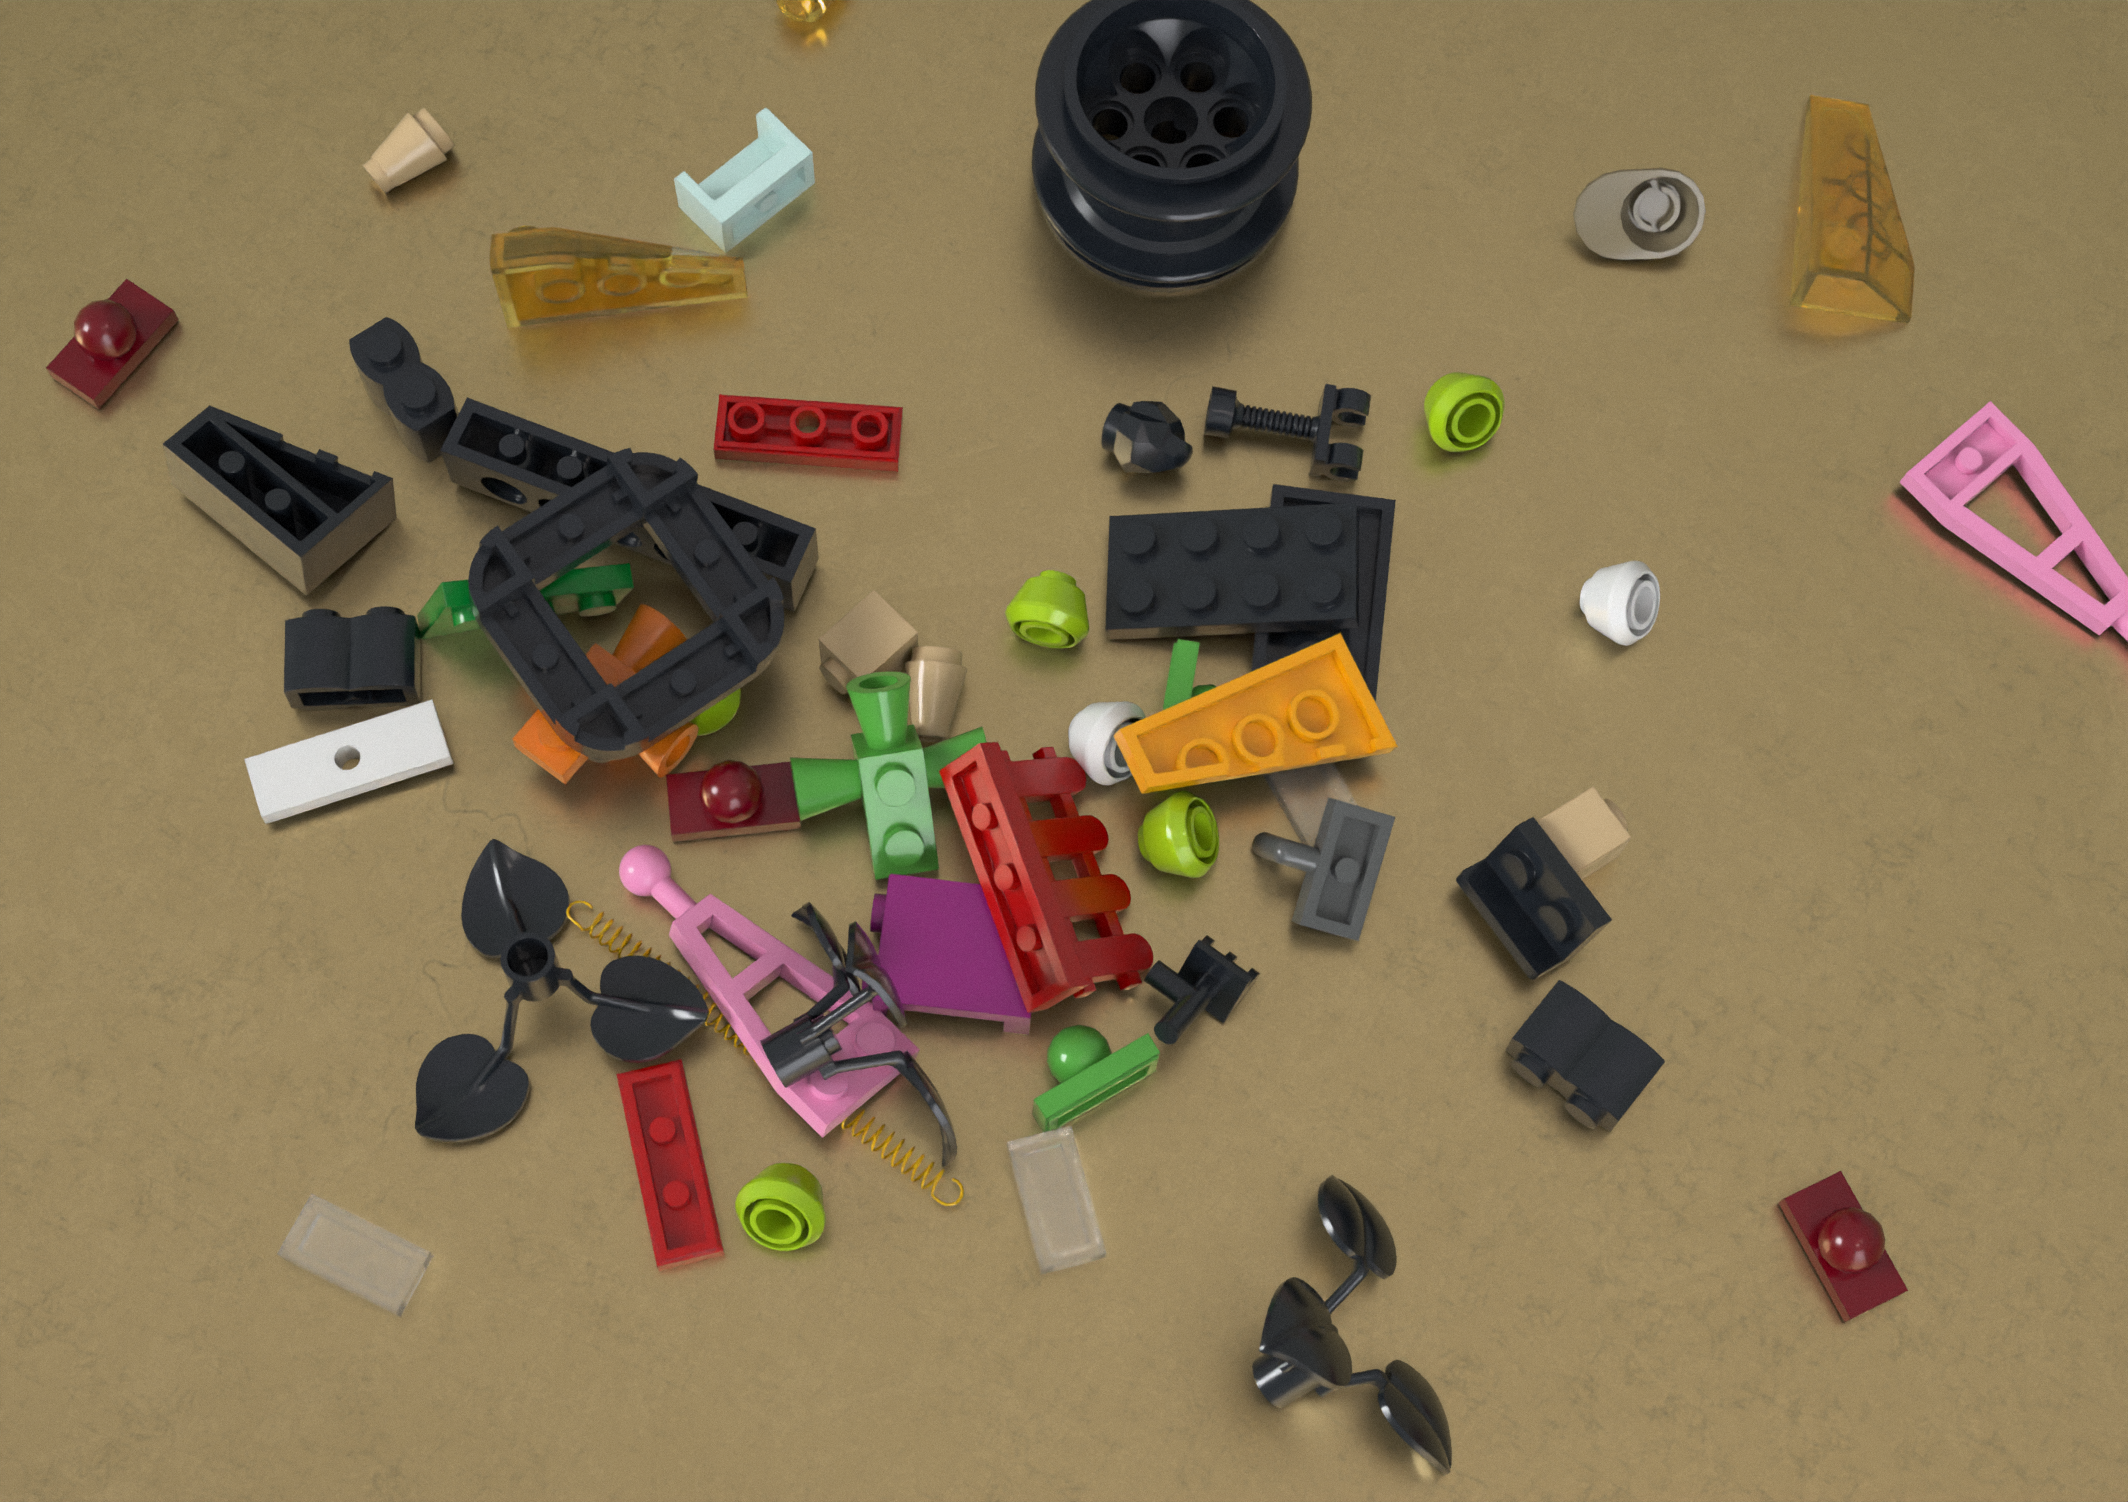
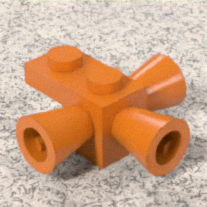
[512,604,699,785]

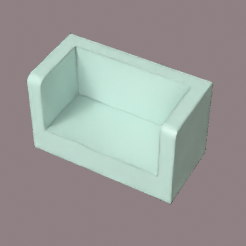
[674,108,815,253]

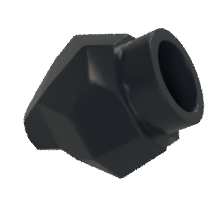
[1101,401,1193,473]

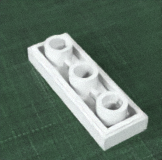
[244,700,453,824]

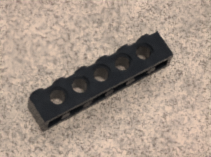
[440,397,819,612]

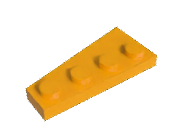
[1114,633,1398,794]

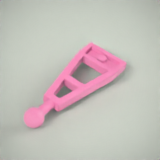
[1900,401,2128,642]
[619,845,920,1138]

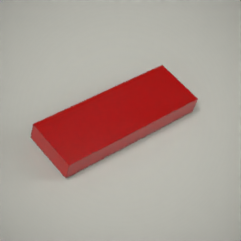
[616,1059,725,1271]

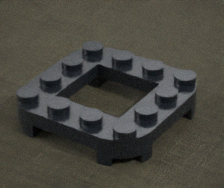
[468,448,784,763]

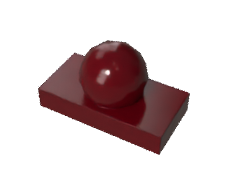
[46,278,179,409]
[666,760,801,842]
[1778,1171,1908,1323]

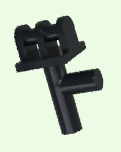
[1144,935,1260,1044]

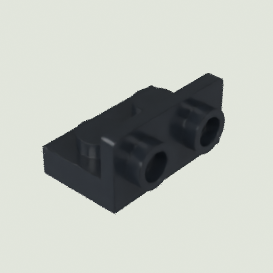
[1456,817,1612,980]

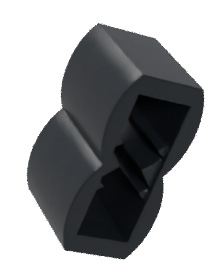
[349,317,459,463]
[284,606,421,710]
[1506,980,1665,1132]

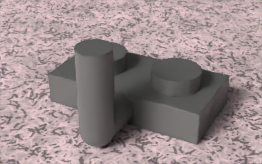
[1252,797,1395,941]

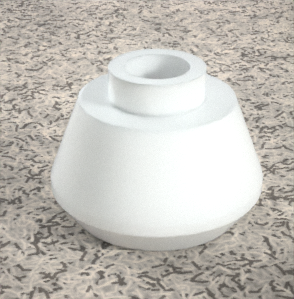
[1580,560,1660,646]
[1068,701,1146,785]

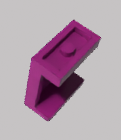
[862,874,1032,1035]

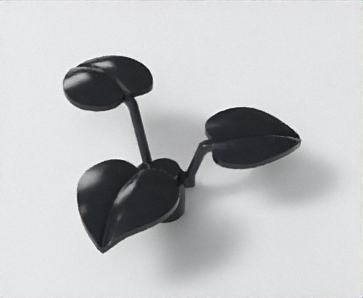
[415,839,709,1143]
[760,902,957,1167]
[1252,1175,1452,1476]

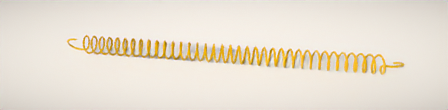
[566,900,964,1206]

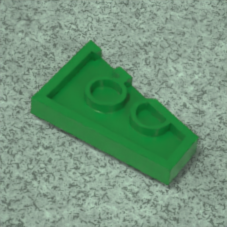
[417,563,634,640]

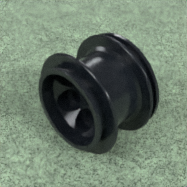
[1032,0,1312,293]

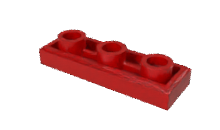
[713,394,903,472]

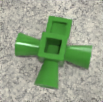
[790,671,987,880]

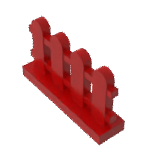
[939,742,1153,1013]

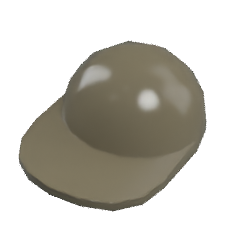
[1573,167,1706,260]

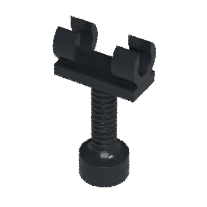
[1204,384,1371,481]

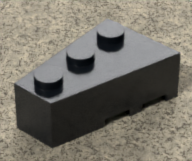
[163,405,397,596]

